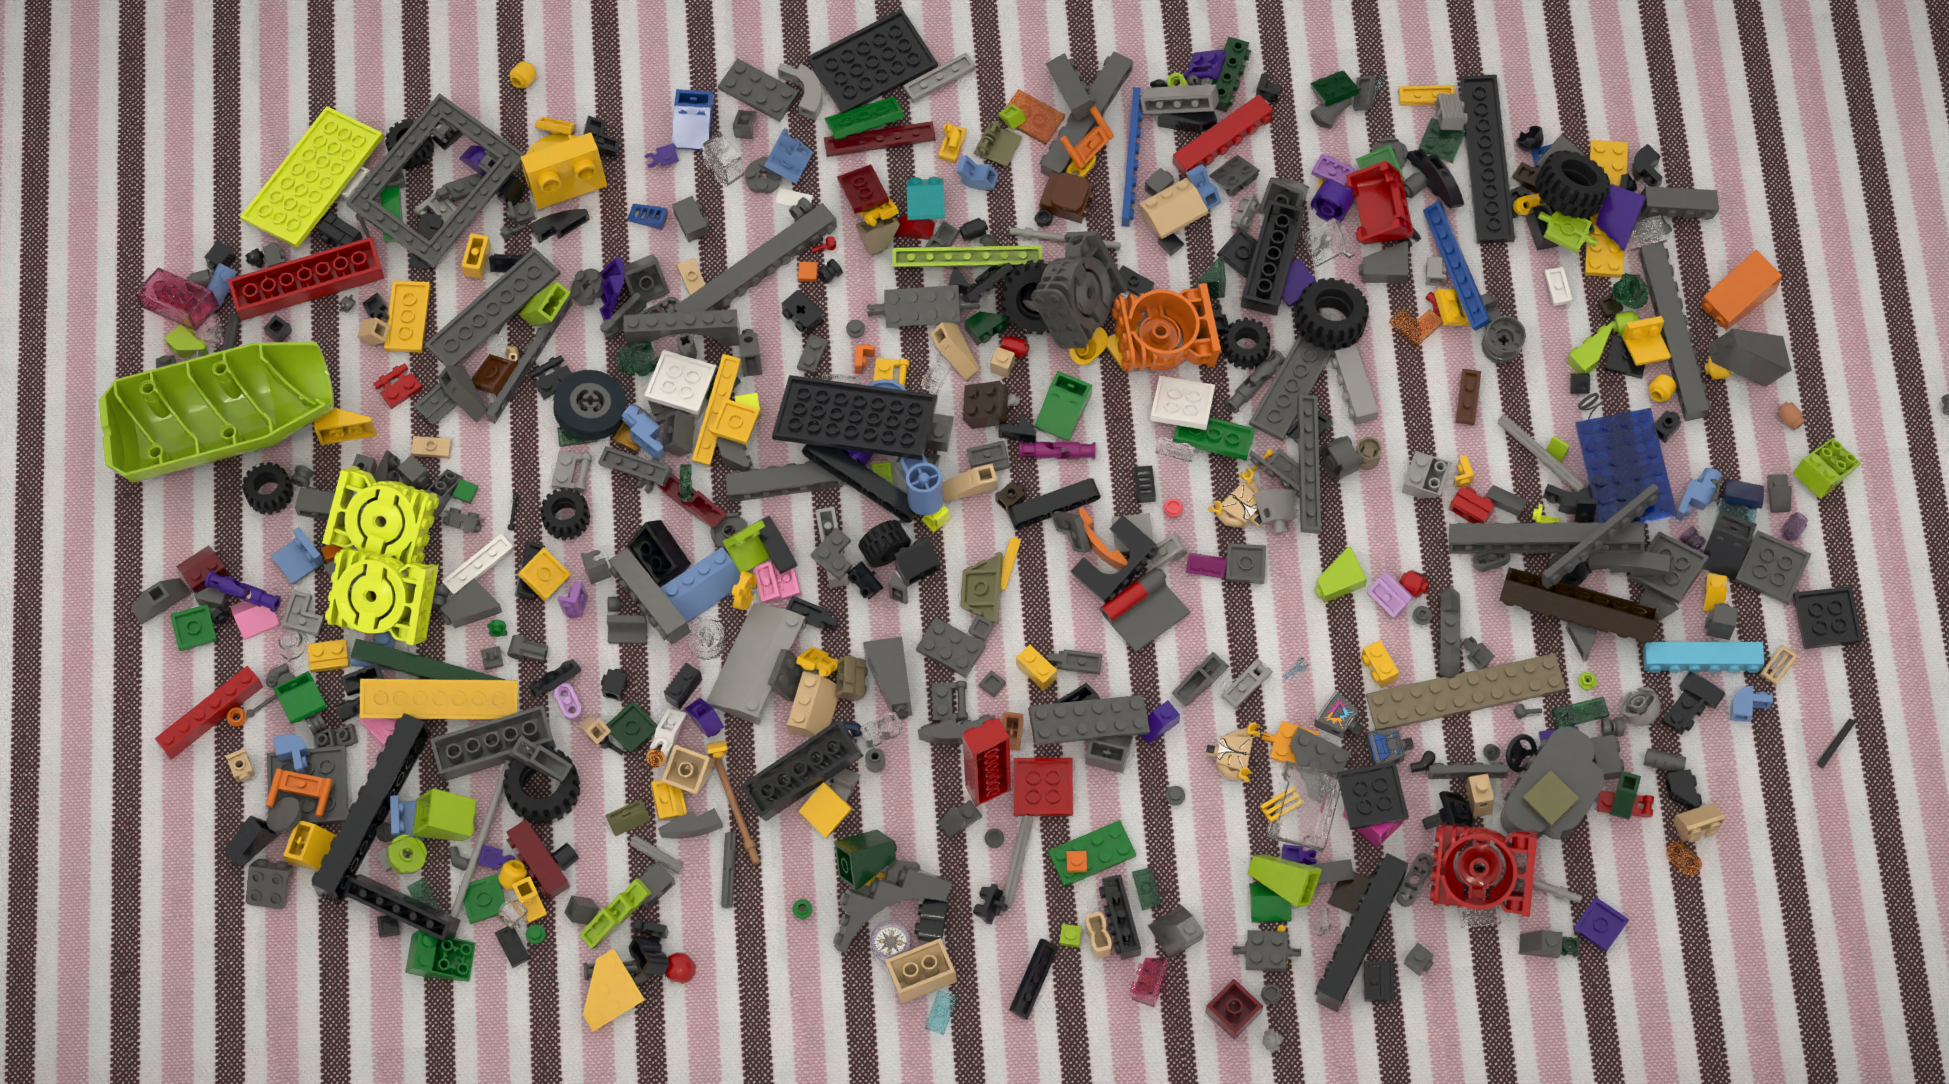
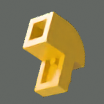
[512,876,547,923]

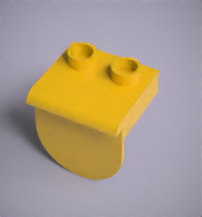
[521,133,607,211]

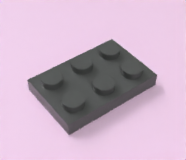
[916,617,986,678]

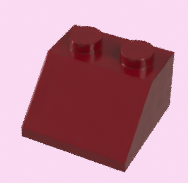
[176,545,229,594]

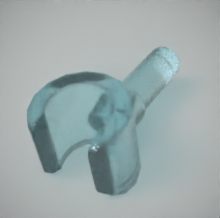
[1283,658,1309,680]

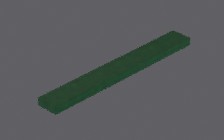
[350,638,505,680]

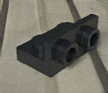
[1662,690,1706,735]

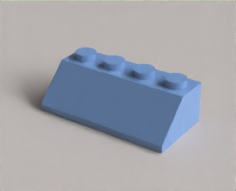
[660,547,741,623]

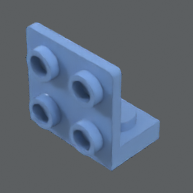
[271,527,324,585]
[390,795,425,839]

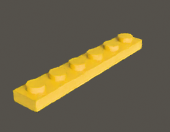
[692,354,741,466]

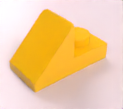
[1702,573,1727,612]

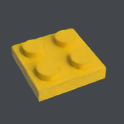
[711,398,760,445]
[517,547,571,601]

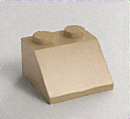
[661,744,716,795]

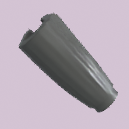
[1310,98,1351,129]

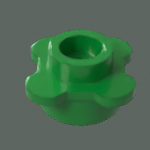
[487,619,508,637]

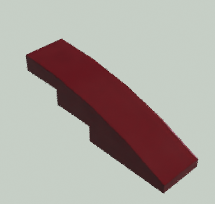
[658,473,727,529]

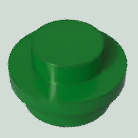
[526,924,546,944]

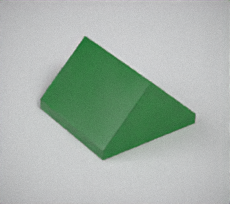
[1249,883,1291,923]

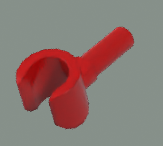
[811,236,836,253]

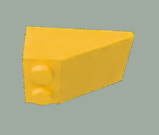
[314,407,377,445]

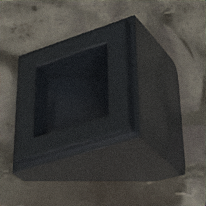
[1158,233,1184,257]

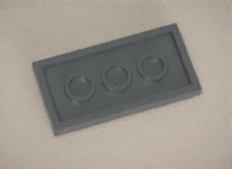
[718,58,799,122]

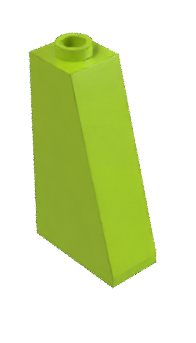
[1247,854,1322,907]

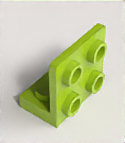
[722,520,769,574]

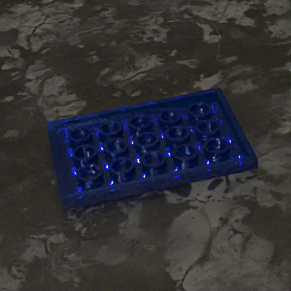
[1575,408,1677,523]

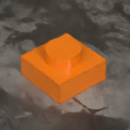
[1066,851,1087,873]

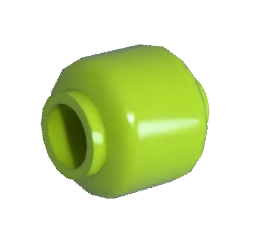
[1612,311,1639,336]

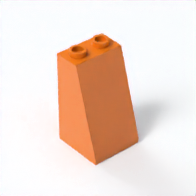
[1701,249,1782,331]

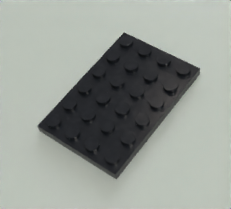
[807,9,938,114]

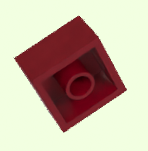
[1205,979,1263,1040]

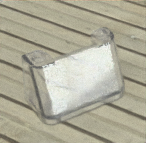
[1267,761,1340,852]

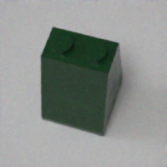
[834,829,897,890]

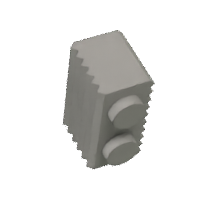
[1435,93,1467,130]

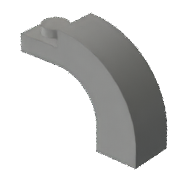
[778,63,822,121]

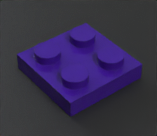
[1573,897,1629,952]

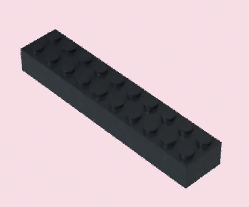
[311,713,430,905]

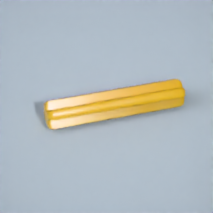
[1001,537,1021,591]

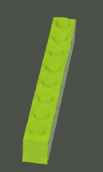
[892,245,1042,268]

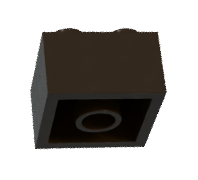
[963,381,1008,429]

